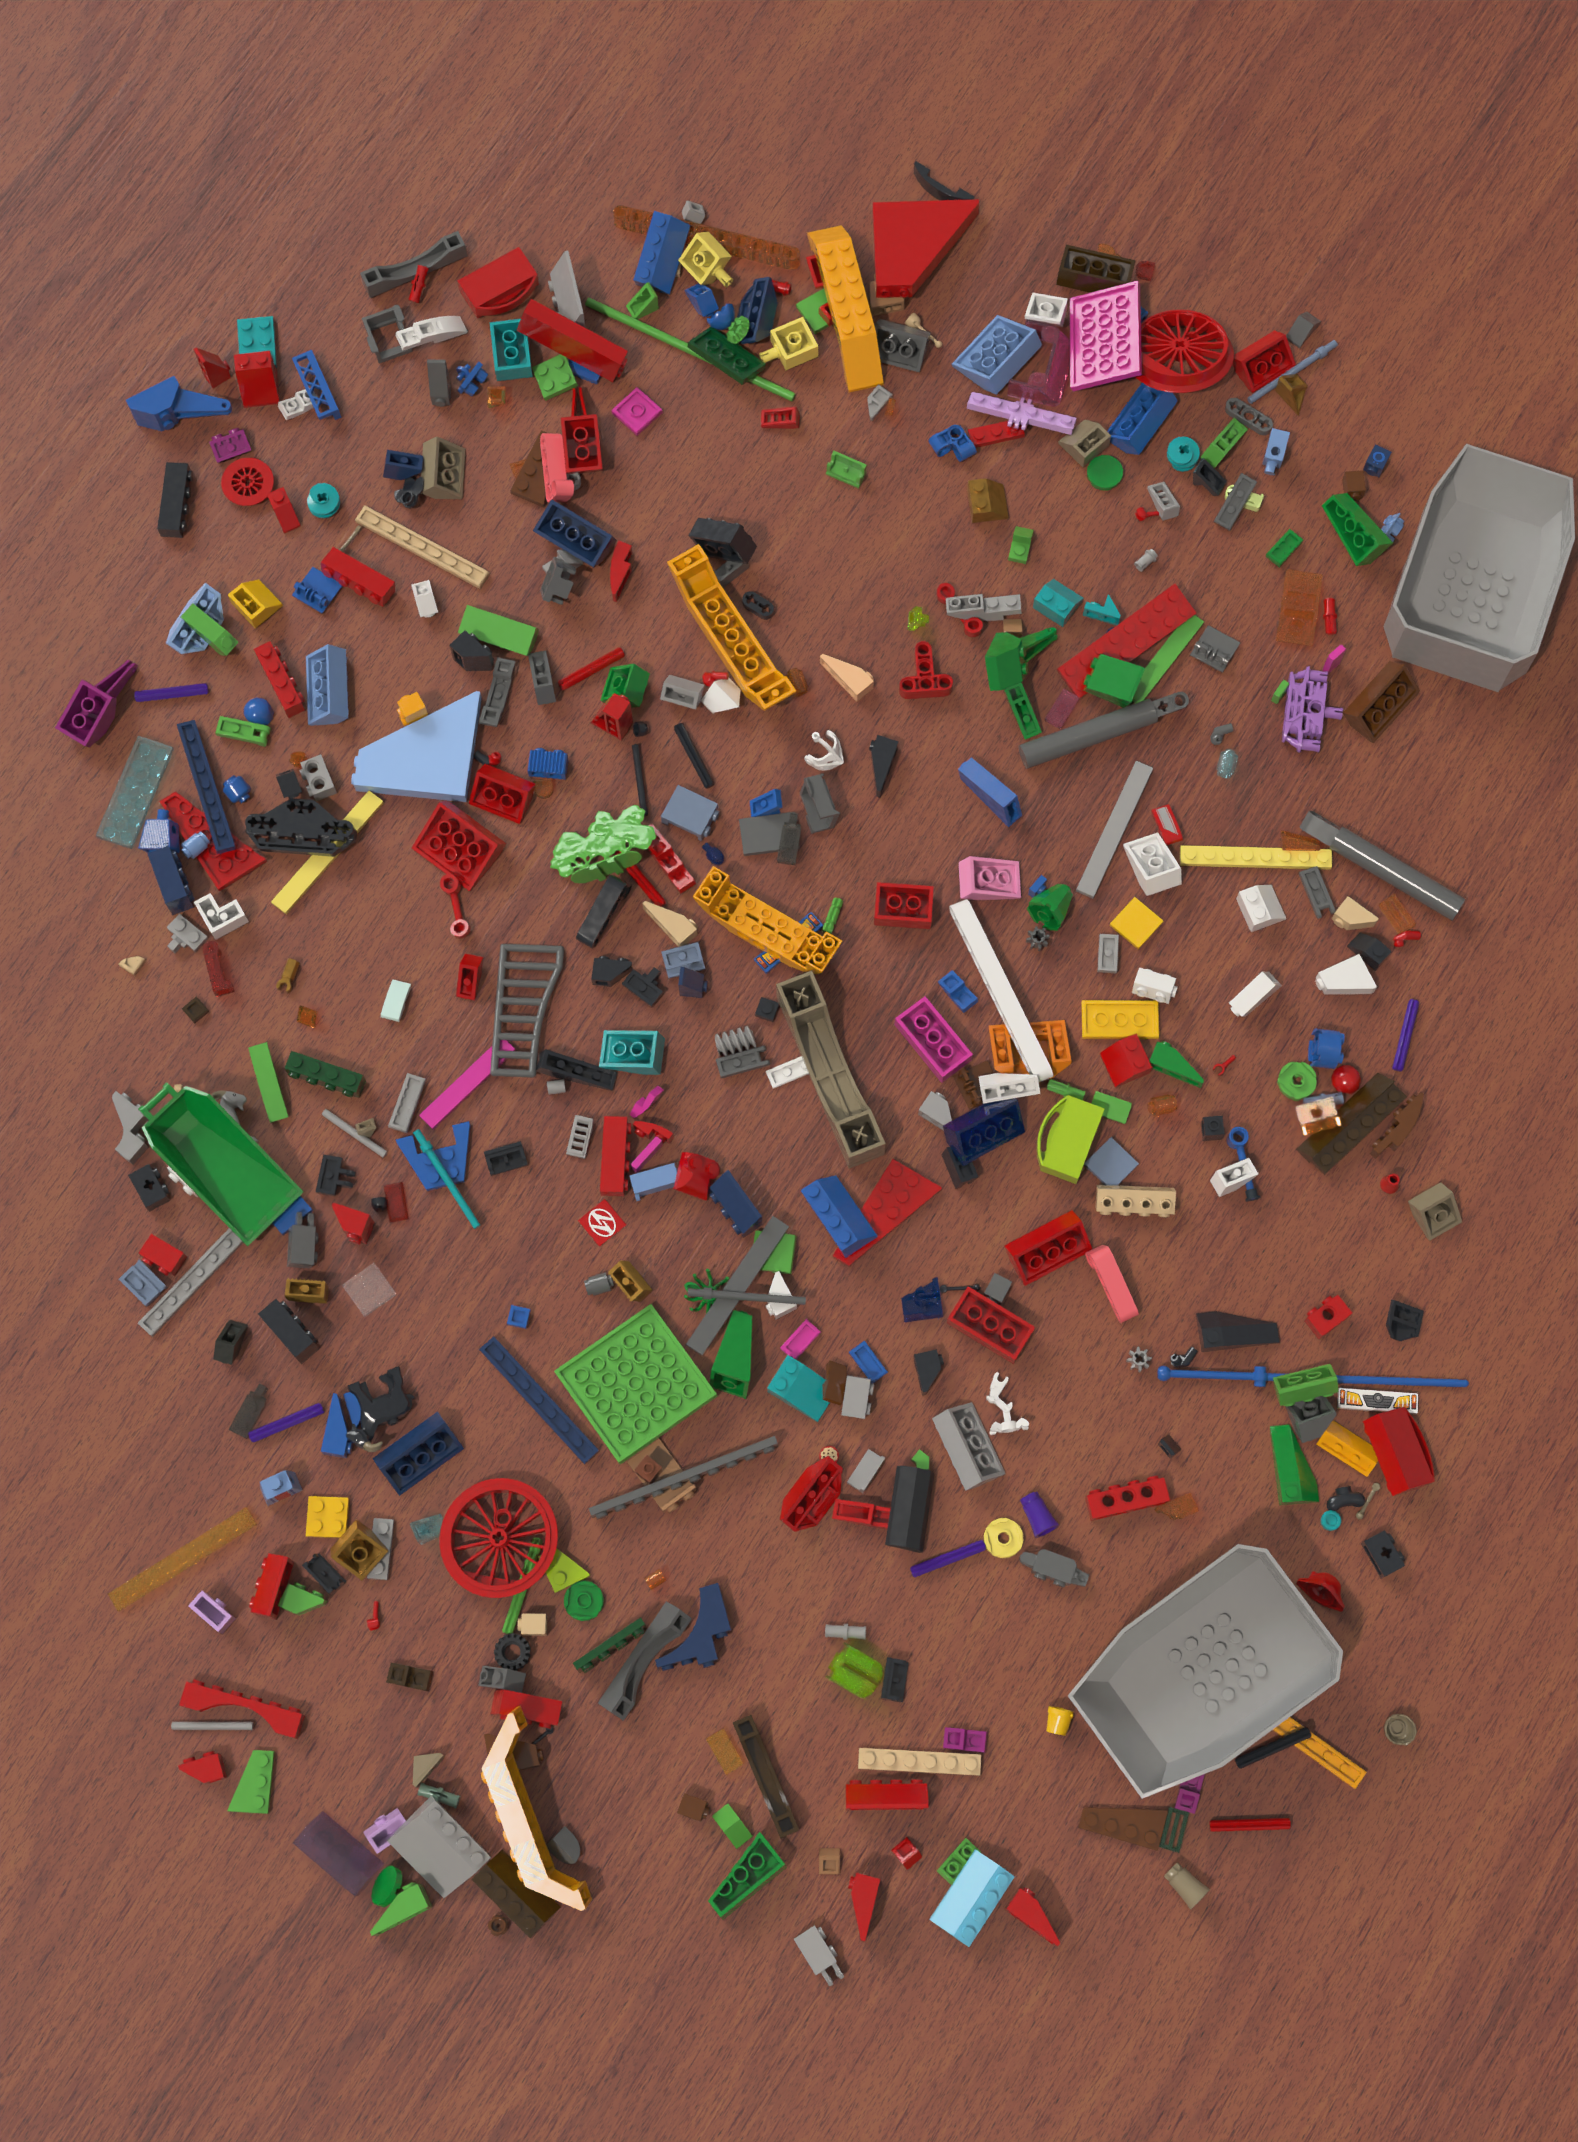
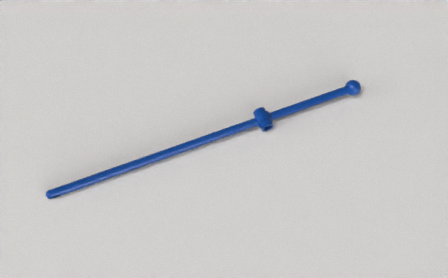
[1157,1366,1469,1387]

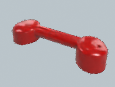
[936,583,983,637]
[440,874,470,939]

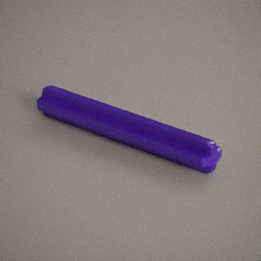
[135,683,209,702]
[1392,999,1419,1072]
[248,1403,324,1442]
[910,1540,986,1577]

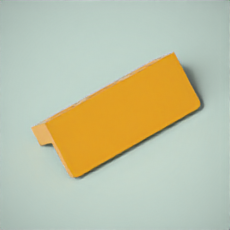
[1316,1420,1378,1477]

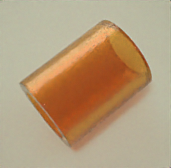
[644,1569,666,1590]

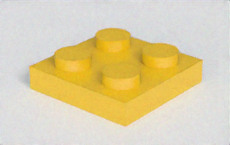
[306,1496,349,1538]

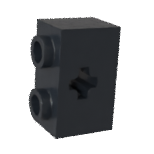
[128,1164,170,1212]
[1361,1530,1405,1579]

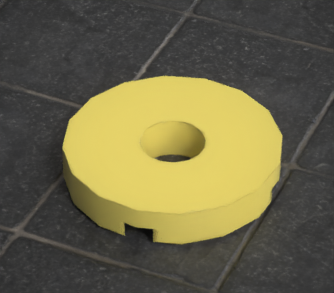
[984,1518,1024,1558]

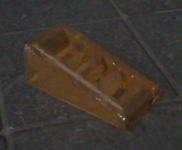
[1280,830,1320,851]

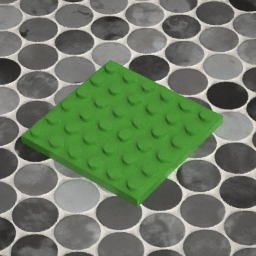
[554,1304,717,1464]

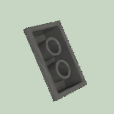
[875,319,931,372]

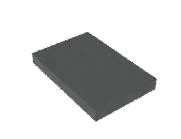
[739,812,800,856]

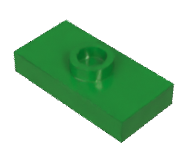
[1265,529,1303,568]

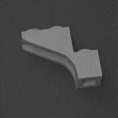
[112,1091,148,1165]

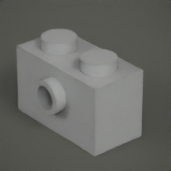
[660,675,704,709]
[841,1375,874,1419]

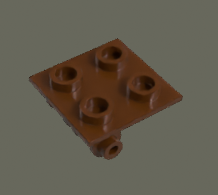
[953,1060,994,1110]

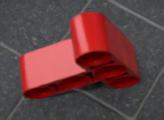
[899,641,953,699]

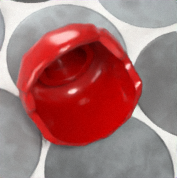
[1331,1065,1362,1095]

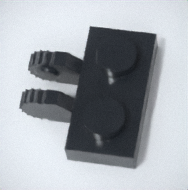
[315,1154,356,1196]

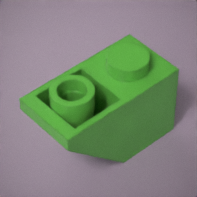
[278,1582,327,1616]

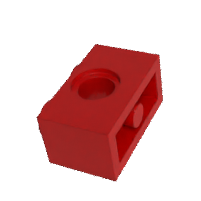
[1304,1295,1352,1339]

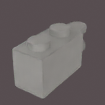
[794,1925,844,1986]

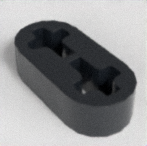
[742,591,774,620]

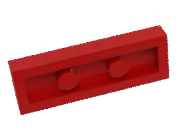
[967,420,1025,448]

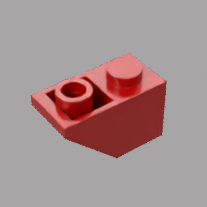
[178,1751,227,1784]

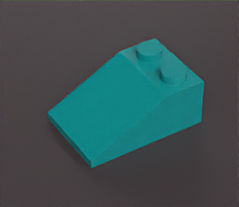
[599,1030,665,1075]
[767,1355,830,1422]

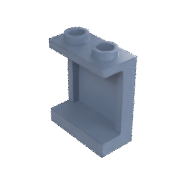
[661,785,720,841]

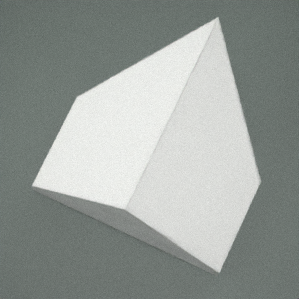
[701,677,741,714]

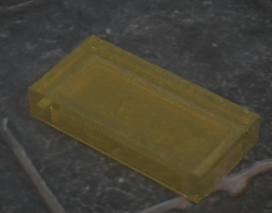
[706,1729,744,1775]

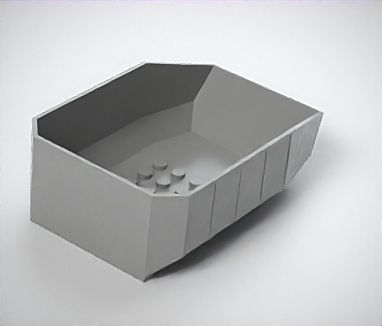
[1383,444,1575,692]
[1068,1544,1343,1799]

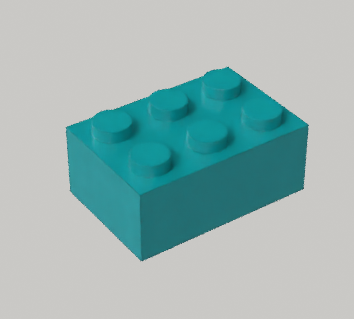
[490,319,533,381]

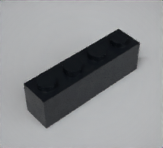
[157,462,193,538]

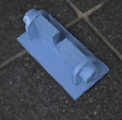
[1381,513,1404,549]

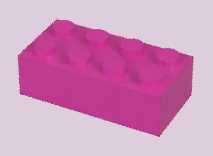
[894,996,973,1083]

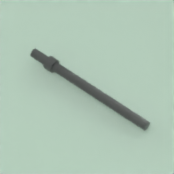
[688,1287,806,1305]

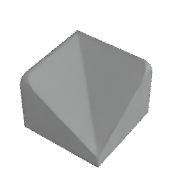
[682,201,705,226]

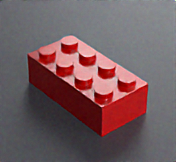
[947,1286,1035,1364]

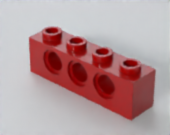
[1085,1475,1170,1521]

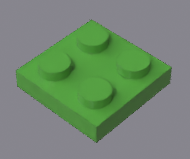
[532,354,578,400]

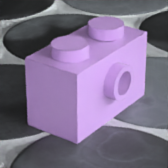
[189,1591,236,1634]
[363,1808,406,1854]

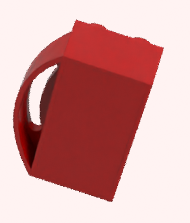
[457,247,539,319]
[1363,1407,1435,1496]

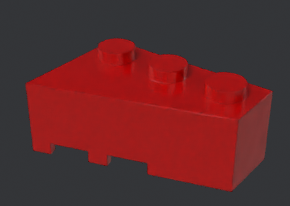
[591,693,633,741]
[490,1689,562,1729]

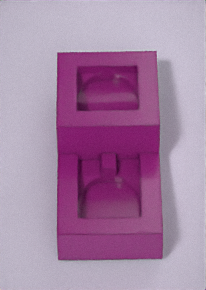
[943,1727,988,1753]
[1175,1774,1205,1814]

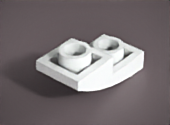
[278,388,318,420]

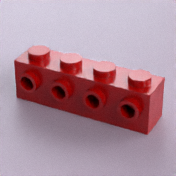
[321,547,395,607]
[254,641,305,718]
[600,1116,632,1197]

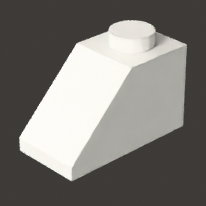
[412,580,438,617]
[1210,1158,1258,1197]
[765,1271,797,1319]

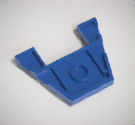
[396,1121,470,1191]

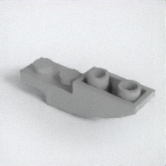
[946,594,1022,621]

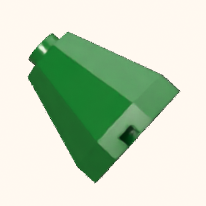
[1027,884,1073,931]

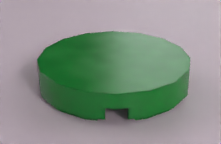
[1087,455,1123,491]
[564,1581,604,1621]
[371,1866,402,1907]

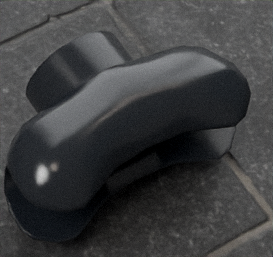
[1326,1486,1366,1511]

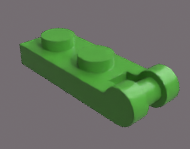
[215,716,271,747]

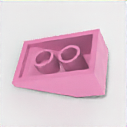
[959,856,1021,900]

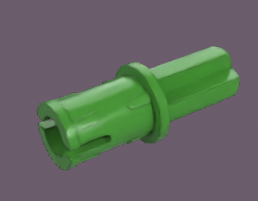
[1047,1079,1086,1100]

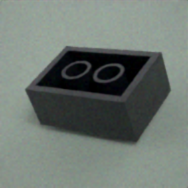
[688,517,757,564]
[258,1299,319,1364]

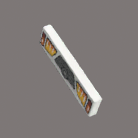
[1337,1388,1418,1414]

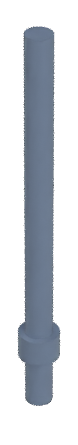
[1247,340,1338,404]

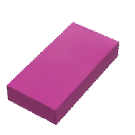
[1323,645,1346,674]
[631,1137,663,1173]
[780,1319,821,1360]

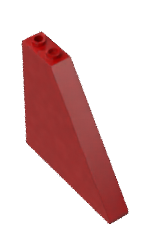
[872,199,979,298]

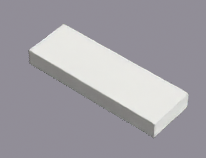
[766,1057,809,1089]

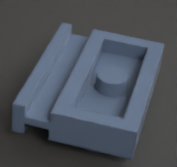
[661,942,705,979]
[119,1259,167,1307]

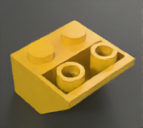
[228,579,283,628]

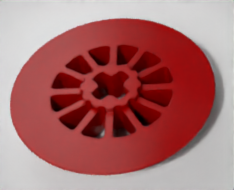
[221,458,274,506]

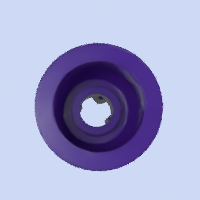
[1020,1492,1059,1538]

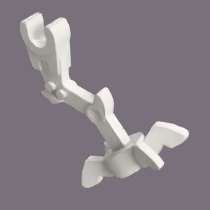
[986,1372,1029,1435]

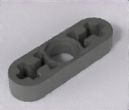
[1225,398,1273,435]

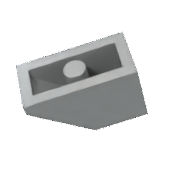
[918,1091,953,1135]

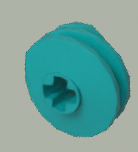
[1167,437,1200,472]
[307,483,340,518]

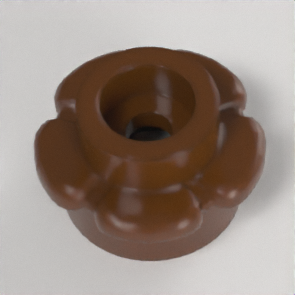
[488,1915,508,1936]

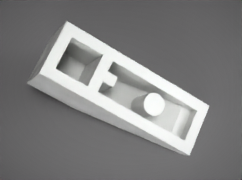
[978,1073,1040,1103]

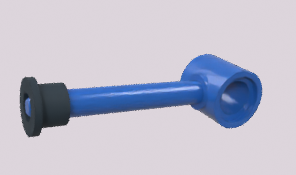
[1226,1127,1261,1202]

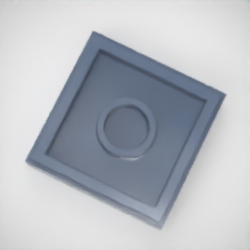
[1084,1137,1139,1186]

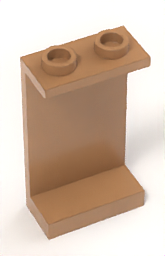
[626,1438,696,1513]

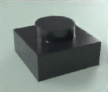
[755,997,779,1022]

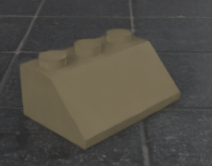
[421,436,465,499]

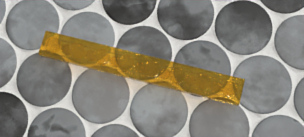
[108,1507,257,1611]

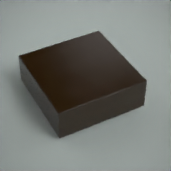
[181,997,209,1024]

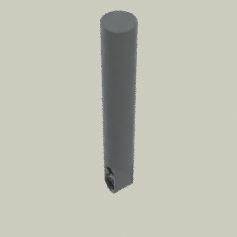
[1018,692,1189,769]
[1299,810,1466,921]

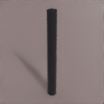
[632,744,648,816]

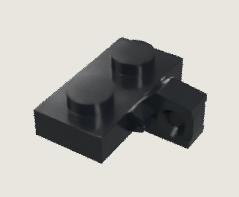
[622,967,663,1008]

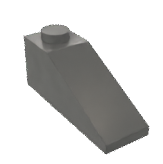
[427,359,451,407]
[528,651,556,705]

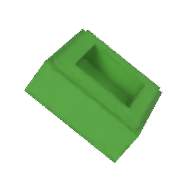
[1271,679,1289,704]

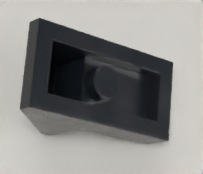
[1193,458,1227,496]

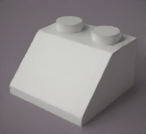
[1025,292,1068,327]
[1236,885,1286,932]

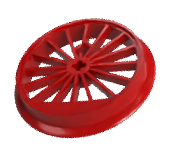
[1135,310,1234,393]
[439,1478,558,1598]

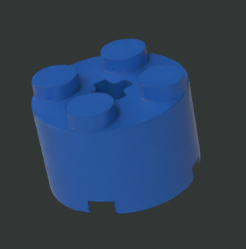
[1308,1028,1345,1069]

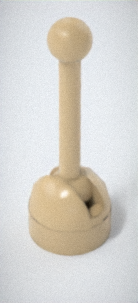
[905,313,942,348]

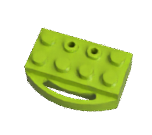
[1037,1095,1104,1184]

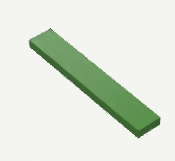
[1132,615,1204,703]

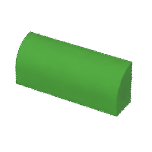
[458,605,539,656]

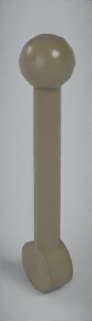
[338,525,362,552]
[1356,1483,1380,1519]

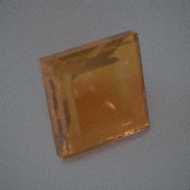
[297,1005,318,1028]

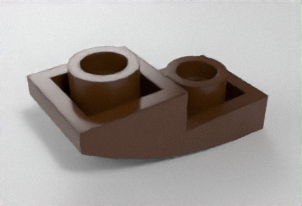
[822,1360,847,1405]

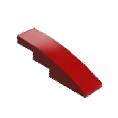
[647,824,696,894]

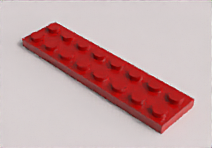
[1056,584,1196,699]

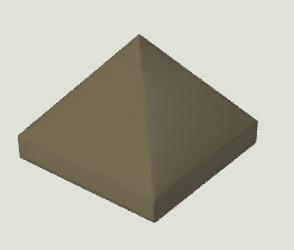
[355,1118,376,1137]

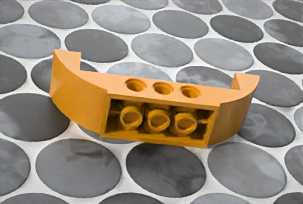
[693,866,843,974]

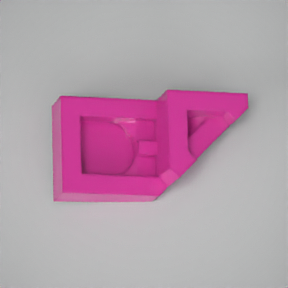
[630,1086,664,1118]

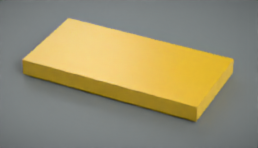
[1081,1000,1159,1039]

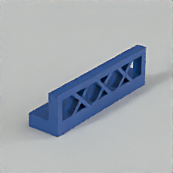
[292,350,342,420]

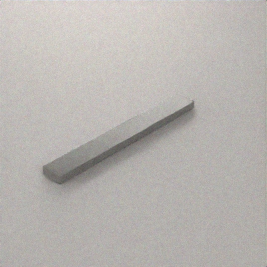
[1076,761,1153,899]
[138,1228,243,1337]

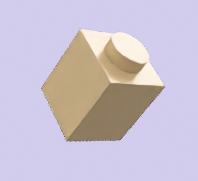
[518,1614,547,1636]

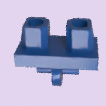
[456,362,488,396]

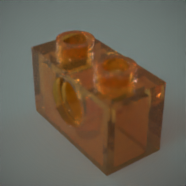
[1295,1096,1341,1135]

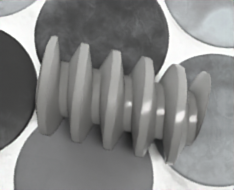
[715,1026,757,1057]

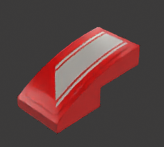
[1151,804,1183,846]

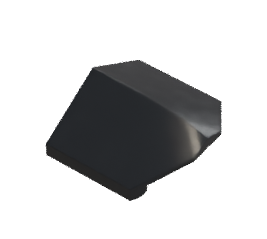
[1386,1300,1424,1341]

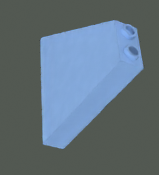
[351,691,482,802]

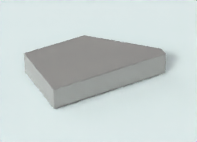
[867,384,893,421]

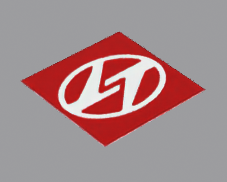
[578,1199,626,1247]

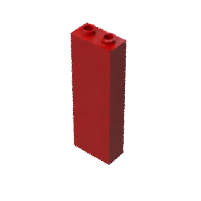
[517,299,628,382]

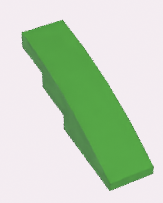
[248,1042,289,1123]

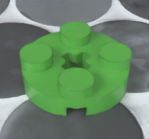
[1277,1062,1317,1101]

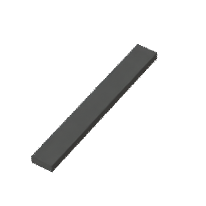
[686,1216,789,1356]

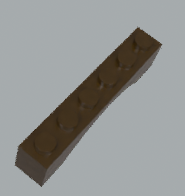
[733,1715,799,1839]

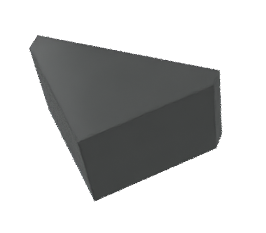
[1286,311,1321,348]

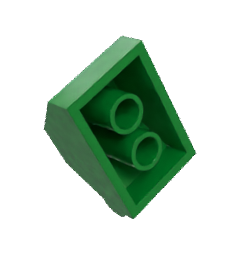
[985,627,1058,691]

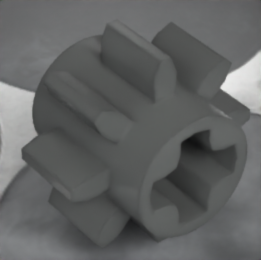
[1026,926,1050,951]

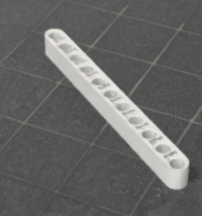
[949,899,1053,1082]

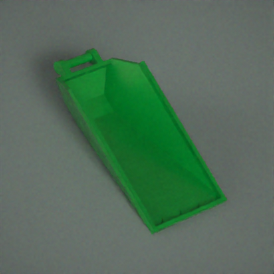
[138,1082,304,1246]

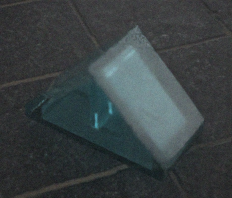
[410,1514,443,1545]

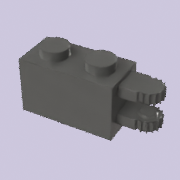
[287,1212,318,1268]

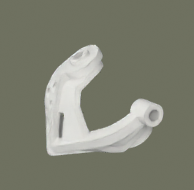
[804,730,844,771]

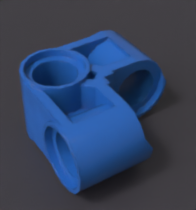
[928,425,977,462]

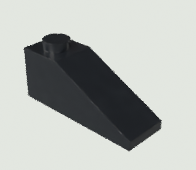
[869,735,899,798]

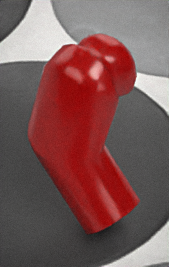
[1393,930,1421,947]

